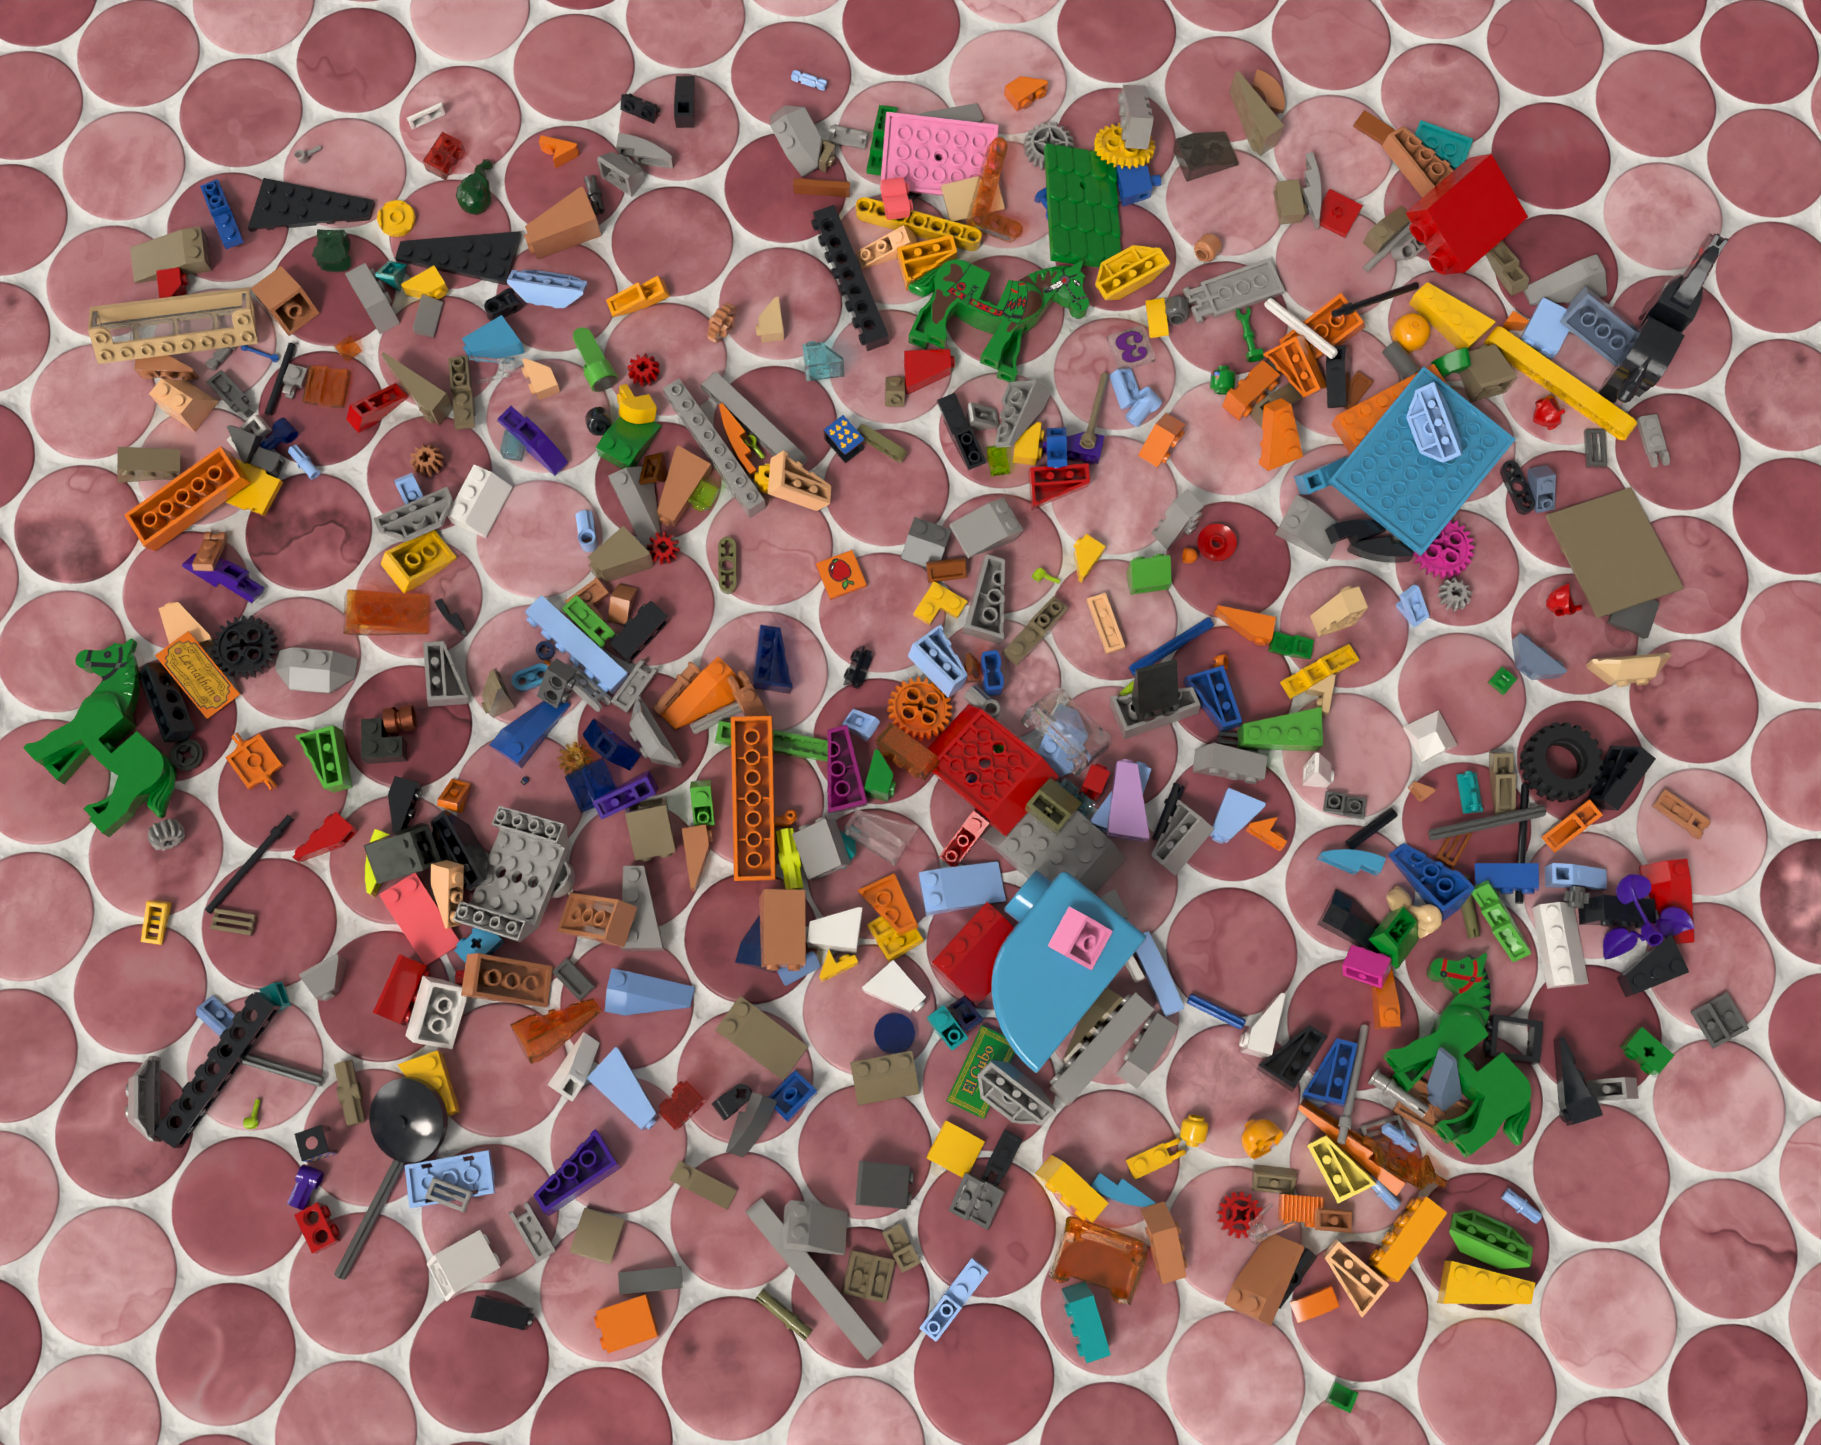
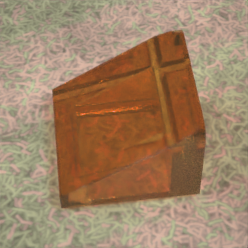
[333,335,362,362]

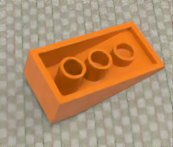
[1279,293,1366,361]

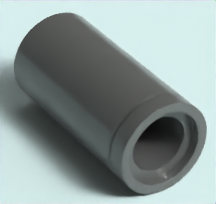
[1382,341,1421,380]

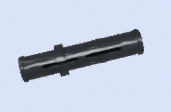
[1151,783,1185,842]

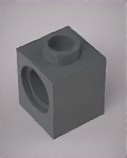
[251,447,286,478]

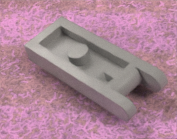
[611,659,659,714]
[572,665,612,712]
[509,1201,557,1263]

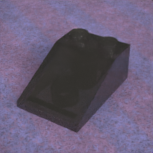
[1173,131,1239,182]

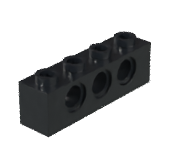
[138,662,195,743]

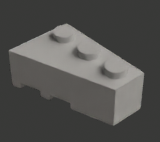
[345,263,400,334]
[1192,743,1267,784]

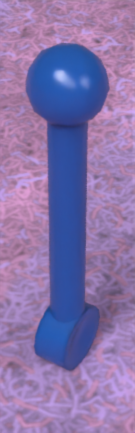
[241,345,279,363]

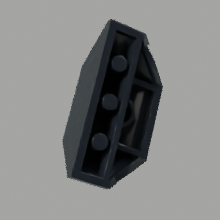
[431,810,489,891]

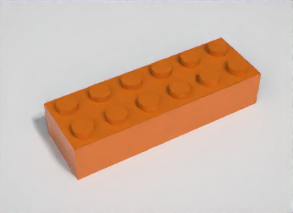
[1331,364,1448,455]
[124,446,250,551]

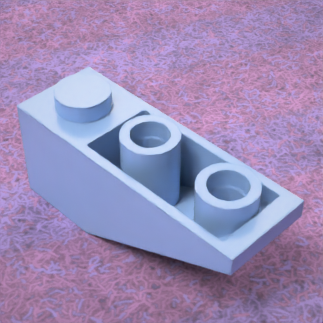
[1545,863,1607,890]

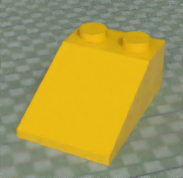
[381,530,457,594]

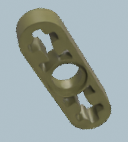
[857,424,907,463]
[718,537,737,594]

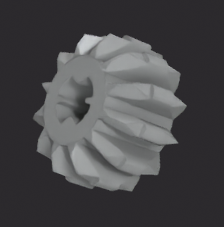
[1437,577,1472,612]
[147,818,185,851]

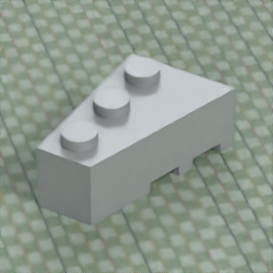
[1151,489,1204,550]
[423,641,469,707]
[1151,799,1214,876]
[1116,1013,1178,1088]

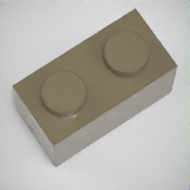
[1273,179,1307,225]

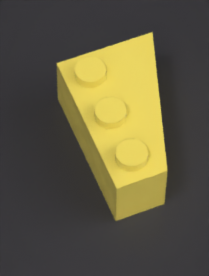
[1307,1134,1377,1203]

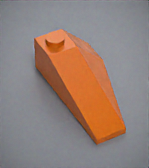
[662,656,744,730]

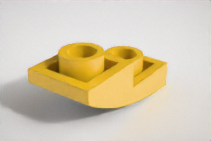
[1145,298,1169,338]

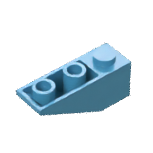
[1294,456,1347,495]

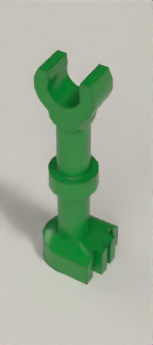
[1235,307,1264,362]

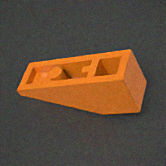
[1214,605,1276,646]
[1372,967,1401,1029]

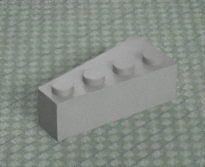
[1118,85,1154,149]
[1109,687,1200,739]
[621,866,665,951]

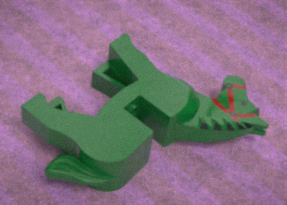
[1382,953,1531,1158]

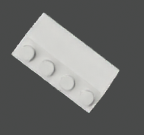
[1532,902,1589,989]

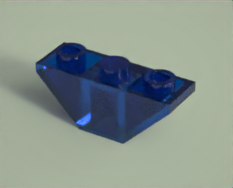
[582,718,642,771]

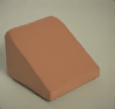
[1408,781,1436,802]

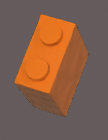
[594,1294,660,1353]

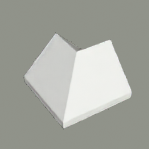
[1403,710,1457,762]

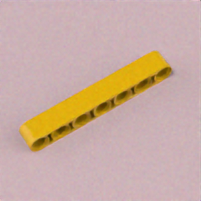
[856,197,982,252]

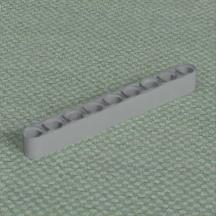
[745,1198,883,1360]

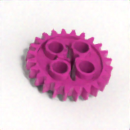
[1413,520,1475,579]

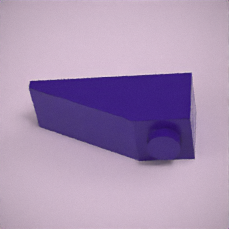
[592,771,658,820]

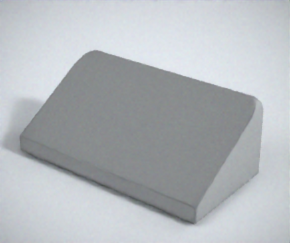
[413,294,443,338]

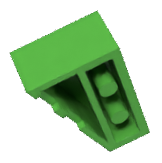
[295,725,353,793]

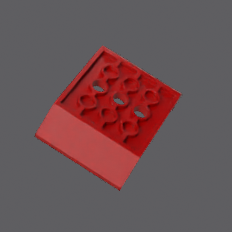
[915,704,1059,837]

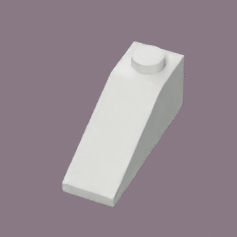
[1302,753,1334,788]

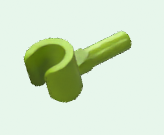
[742,435,765,459]
[1031,568,1060,584]
[243,1099,261,1129]

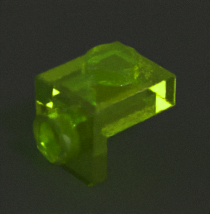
[987,445,1010,476]
[688,480,720,512]

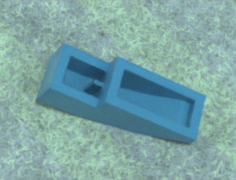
[1317,849,1386,876]
[1090,1173,1157,1207]

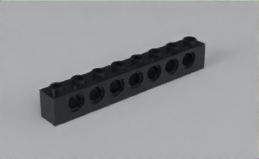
[811,205,889,351]
[154,992,281,1148]

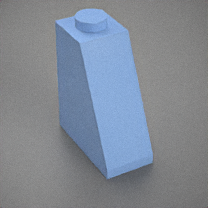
[1209,788,1266,844]

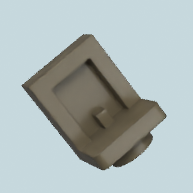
[819,140,836,173]
[885,376,905,407]

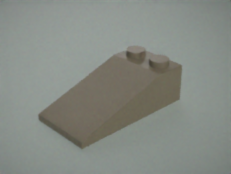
[1229,71,1284,156]
[130,226,212,284]
[381,352,453,426]
[715,996,808,1081]

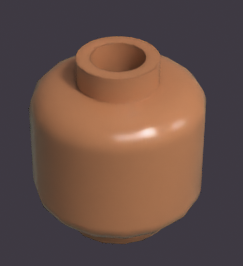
[1194,233,1222,262]

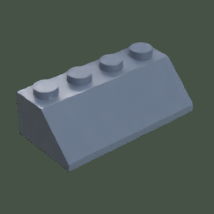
[1560,286,1637,366]

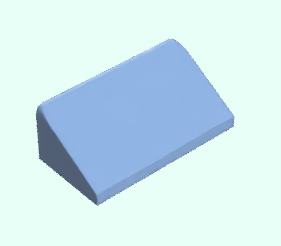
[1109,369,1140,409]

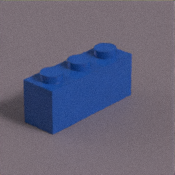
[1475,863,1539,894]

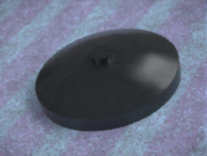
[369,1077,448,1163]

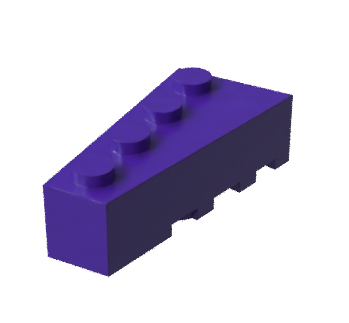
[533,1129,621,1216]

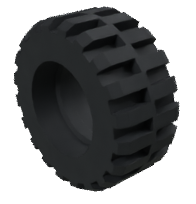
[1520,722,1604,802]

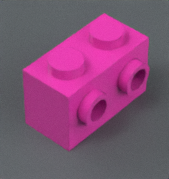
[1343,945,1391,989]

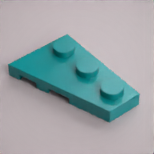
[1415,120,1473,170]

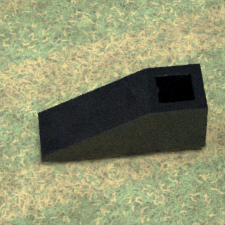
[674,76,695,128]
[1326,345,1352,408]
[388,776,423,833]

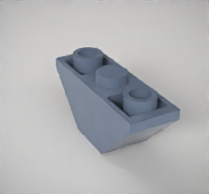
[1512,633,1567,680]

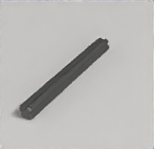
[226,1047,324,1087]

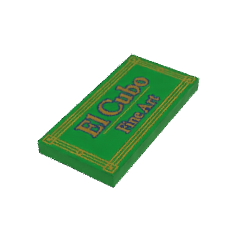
[946,1025,1015,1120]

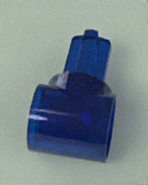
[260,418,299,451]

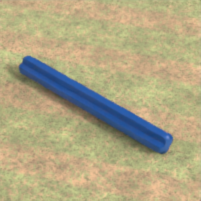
[1129,617,1214,676]

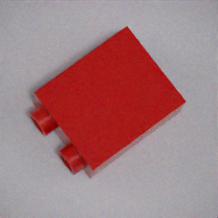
[1405,154,1528,275]

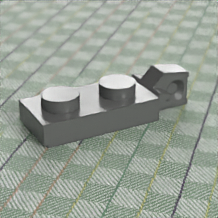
[206,370,253,418]

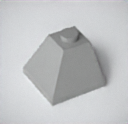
[299,953,349,1001]

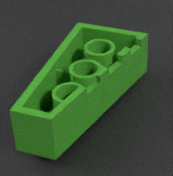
[1237,707,1323,751]

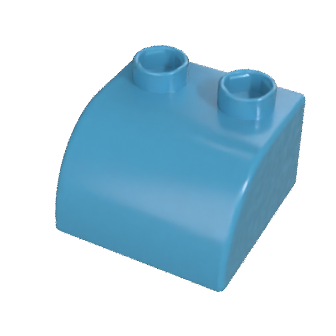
[991,870,1146,1073]

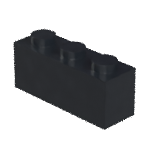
[610,601,670,664]

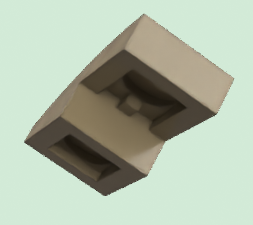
[881,1222,921,1273]

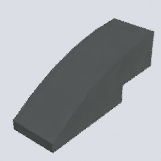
[726,1092,777,1158]
[618,1266,683,1294]

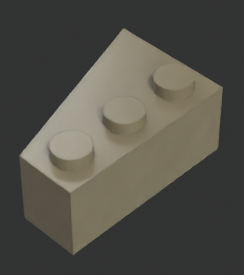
[117,447,180,483]

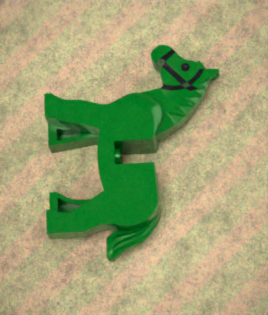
[23,638,177,837]

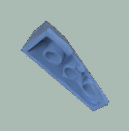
[605,968,695,1016]

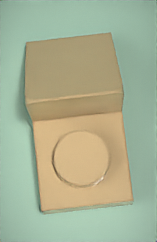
[1305,674,1336,718]

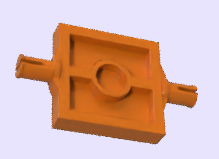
[225,732,284,791]

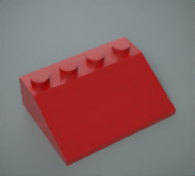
[931,902,1014,1007]

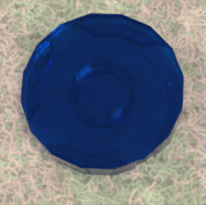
[874,1013,915,1054]

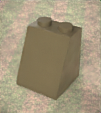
[1459,344,1517,403]
[588,526,654,583]
[625,797,676,862]

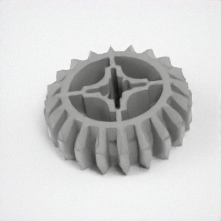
[1023,121,1074,170]

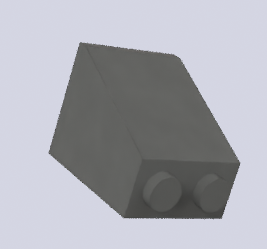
[855,1161,914,1209]

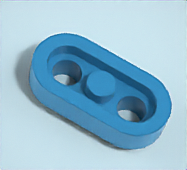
[511,663,548,692]

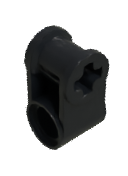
[484,288,523,321]
[712,1084,752,1121]

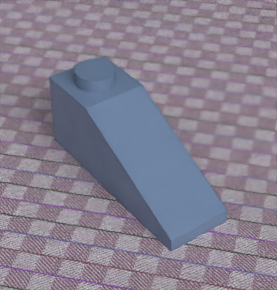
[1427,1047,1462,1112]

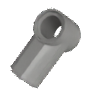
[964,684,1000,720]

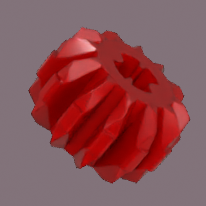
[627,353,661,387]
[646,531,680,565]

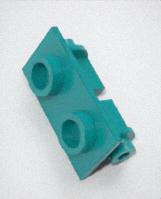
[1456,771,1483,814]

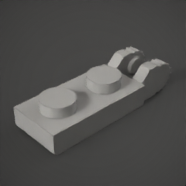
[1636,414,1670,468]

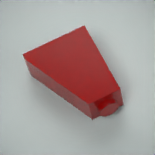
[904,349,955,394]

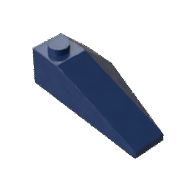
[735,915,775,973]

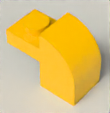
[617,384,657,424]

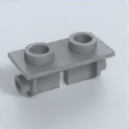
[828,124,869,150]

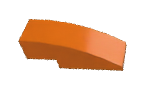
[1541,799,1603,853]

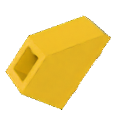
[1012,422,1044,466]

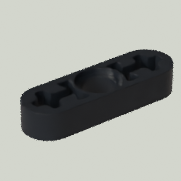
[1500,460,1535,515]

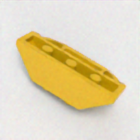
[1095,245,1170,300]

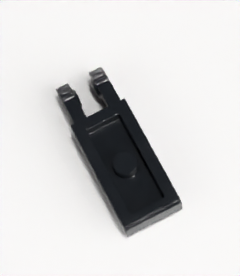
[982,1129,1023,1186]

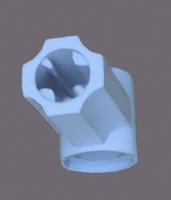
[1125,387,1162,427]
[575,510,598,552]

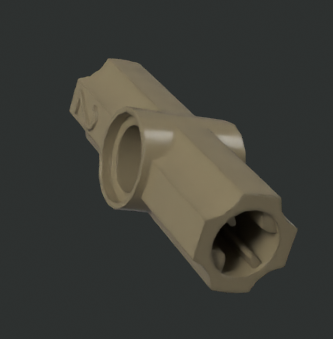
[334,1060,366,1126]

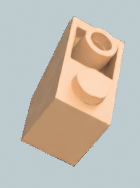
[521,358,560,400]

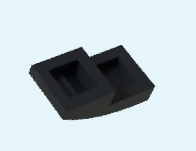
[435,598,468,637]

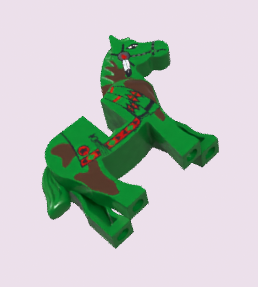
[908,259,1089,382]

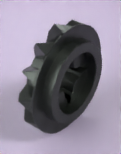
[170,739,204,771]

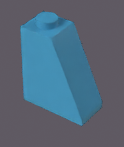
[462,315,525,362]

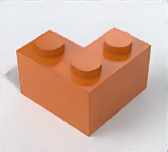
[1138,413,1186,468]

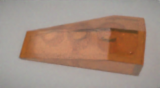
[510,999,602,1064]

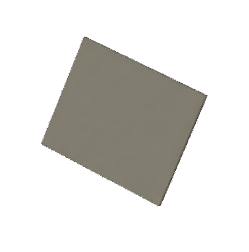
[1545,487,1684,619]

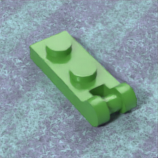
[562,595,616,648]

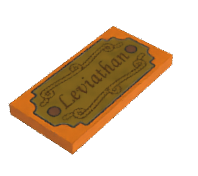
[155,631,241,719]

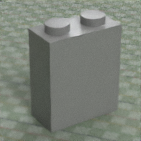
[792,817,851,880]

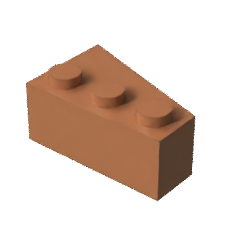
[1140,1201,1188,1284]

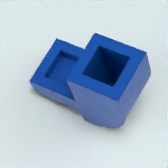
[1047,427,1067,468]

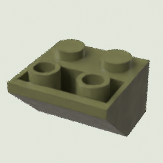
[1025,778,1082,835]

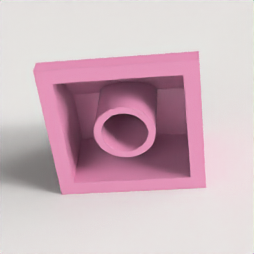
[1048,907,1113,970]

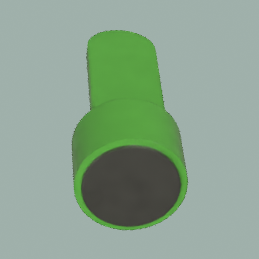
[573,327,618,392]

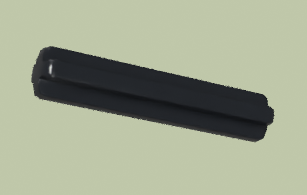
[1345,808,1398,850]

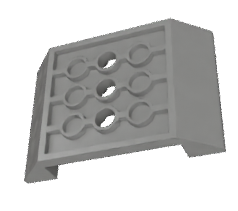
[452,806,569,942]

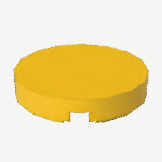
[377,200,416,237]

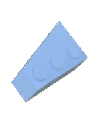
[908,624,968,698]

